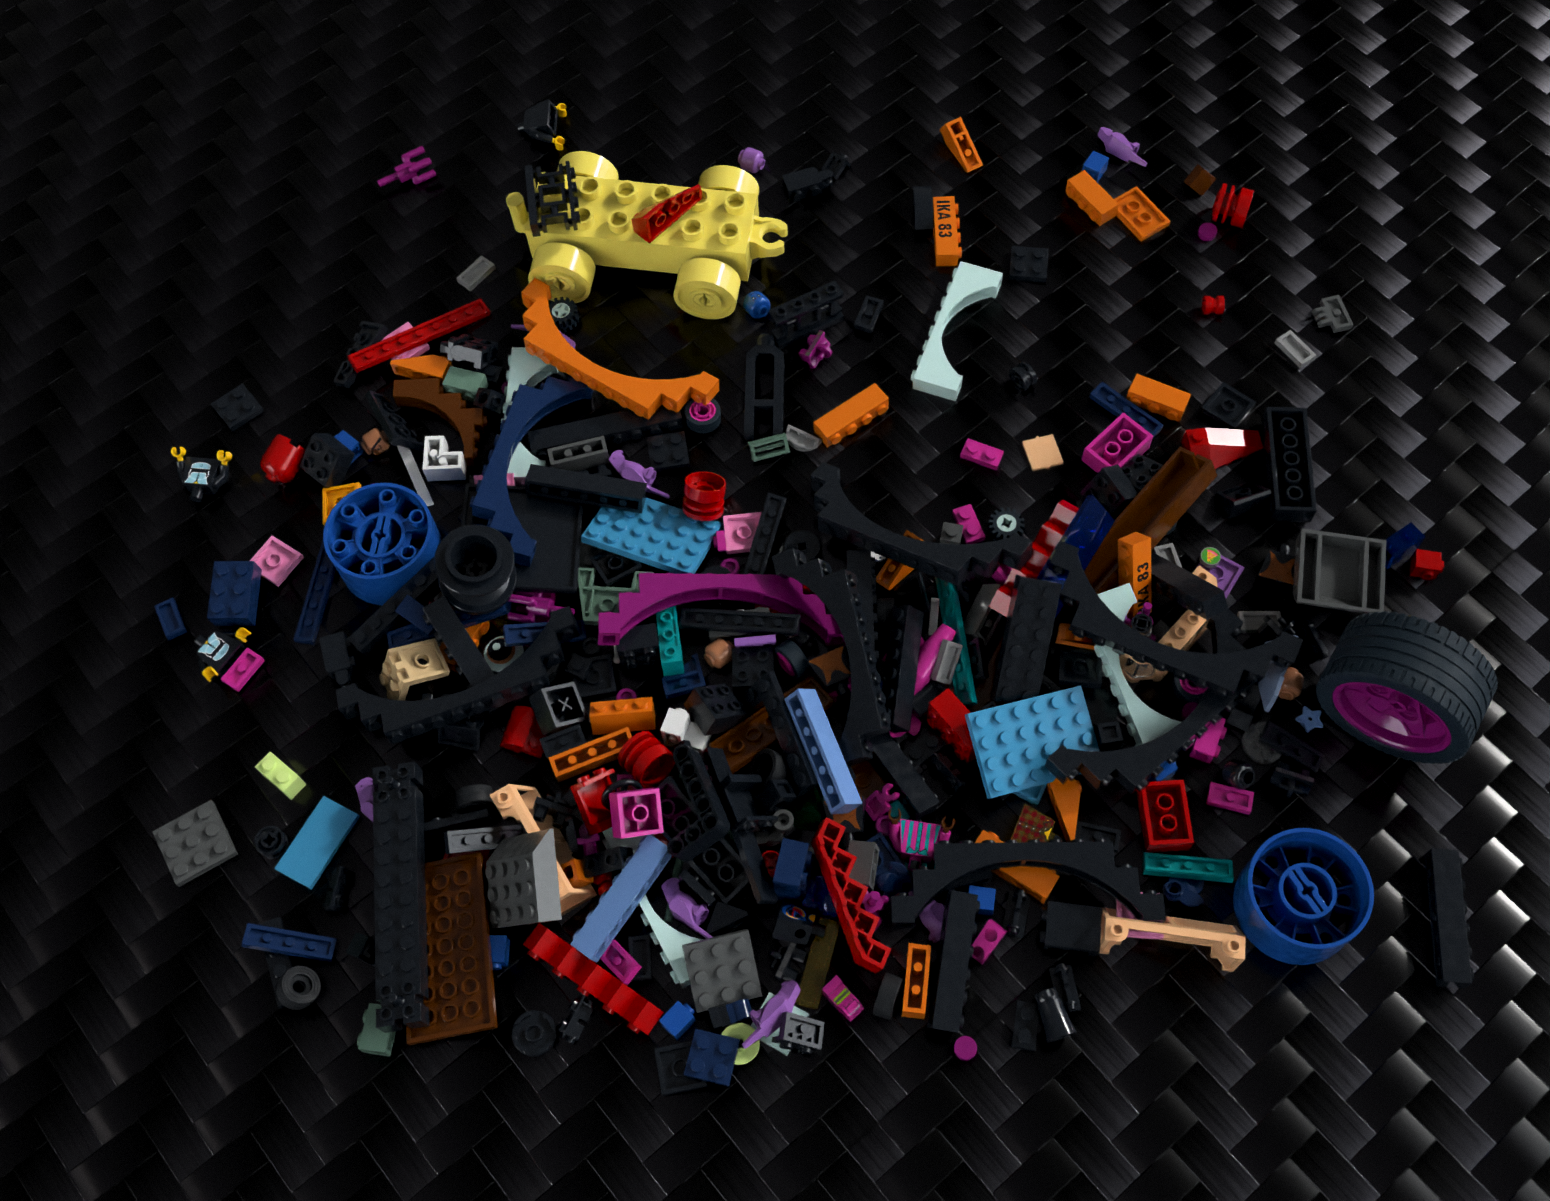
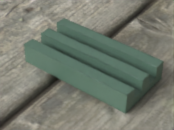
[748,433,790,462]

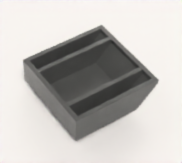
[1292,528,1386,613]
[485,828,562,929]

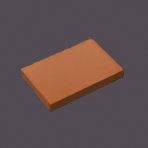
[1114,186,1171,242]

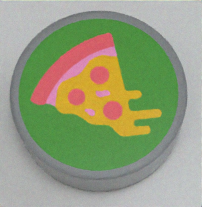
[1199,547,1221,568]

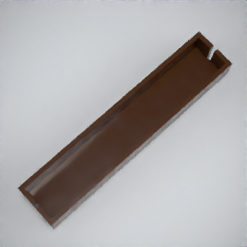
[1058,447,1217,613]

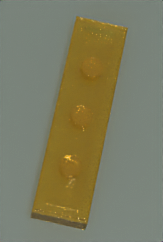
[796,917,841,1010]

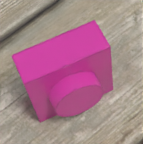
[713,530,726,552]

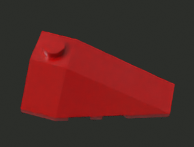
[631,184,702,244]
[1181,428,1263,470]

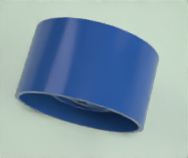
[323,483,443,605]
[1233,828,1374,965]

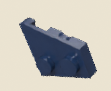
[662,653,706,700]

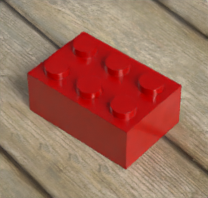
[927,688,976,764]
[1136,780,1194,853]

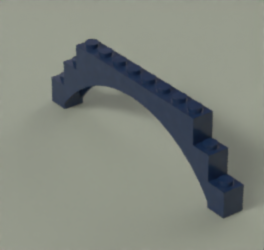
[470,375,594,567]

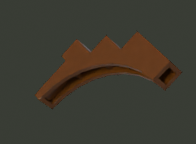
[393,378,489,467]

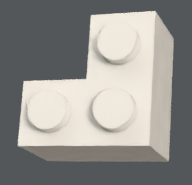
[422,436,467,481]
[660,708,712,757]

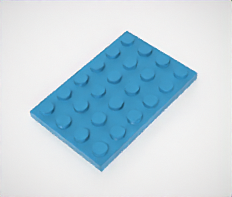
[581,498,723,574]
[965,686,1100,799]

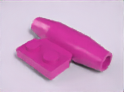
[882,623,956,695]

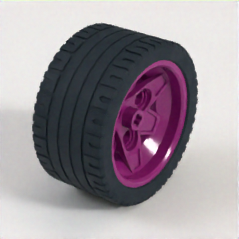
[1316,611,1498,764]

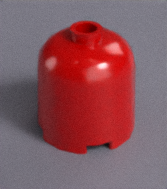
[260,434,306,483]

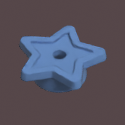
[1295,706,1323,732]

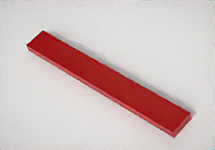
[347,298,490,373]

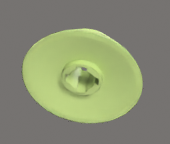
[721,1023,760,1065]

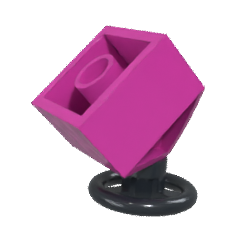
[601,779,664,839]

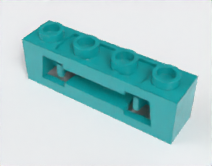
[656,605,684,676]

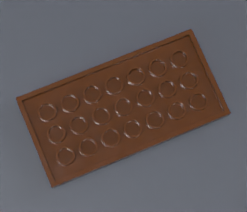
[406,852,498,1045]

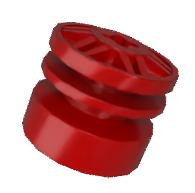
[1212,183,1254,228]
[682,472,726,521]
[618,731,675,788]

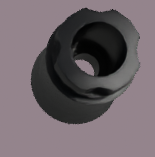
[1035,987,1077,1043]

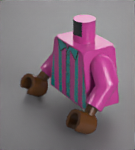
[888,808,955,872]

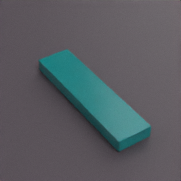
[1142,852,1234,883]

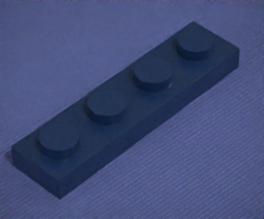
[1089,382,1164,438]
[502,620,587,647]
[242,923,337,962]

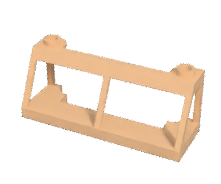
[490,784,597,916]
[1099,907,1246,972]

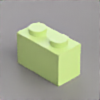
[255,752,306,800]

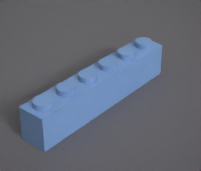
[784,688,863,814]
[570,835,672,962]

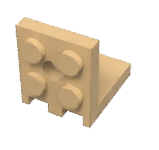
[379,638,450,701]

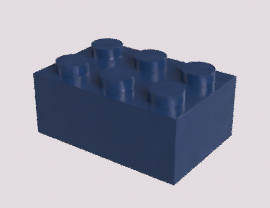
[207,561,262,626]
[773,838,813,904]

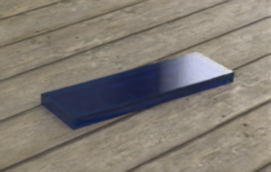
[1036,495,1115,618]

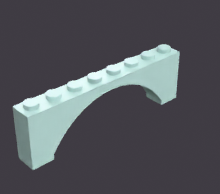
[910,261,1003,401]
[501,347,558,487]
[1094,583,1195,746]
[602,827,703,989]

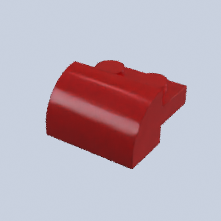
[499,706,546,758]

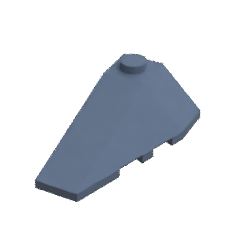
[1257,635,1298,712]

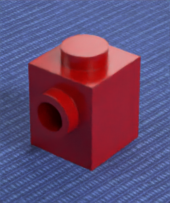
[1409,549,1444,580]

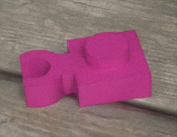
[865,783,900,821]

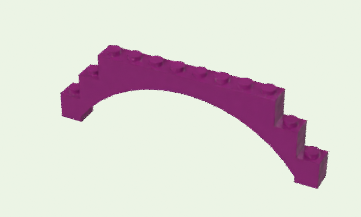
[598,573,846,646]

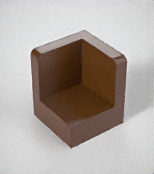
[1184,164,1216,196]

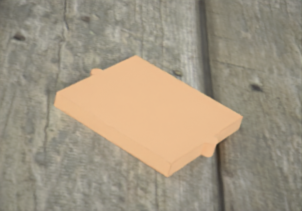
[1022,434,1063,471]

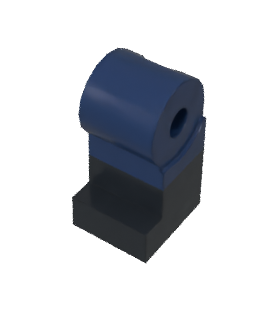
[708,999,752,1033]

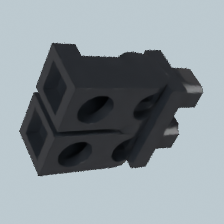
[440,334,498,369]

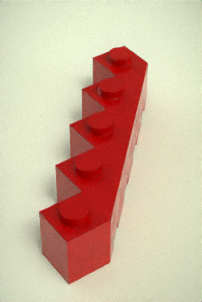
[989,500,1084,617]
[811,817,891,974]
[523,923,664,1035]

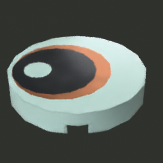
[484,636,525,674]

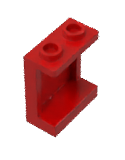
[570,767,615,835]

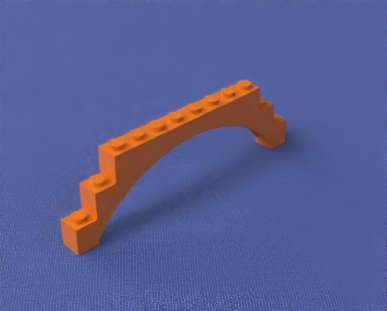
[521,278,719,420]

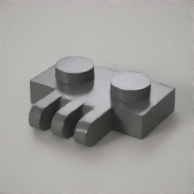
[1311,295,1354,333]

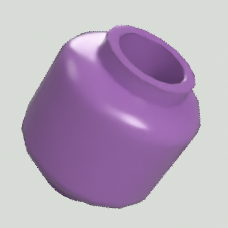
[738,147,765,173]

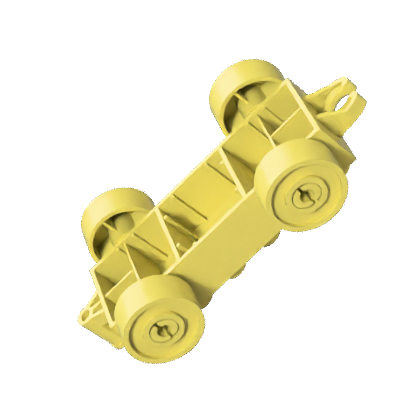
[506,151,788,319]

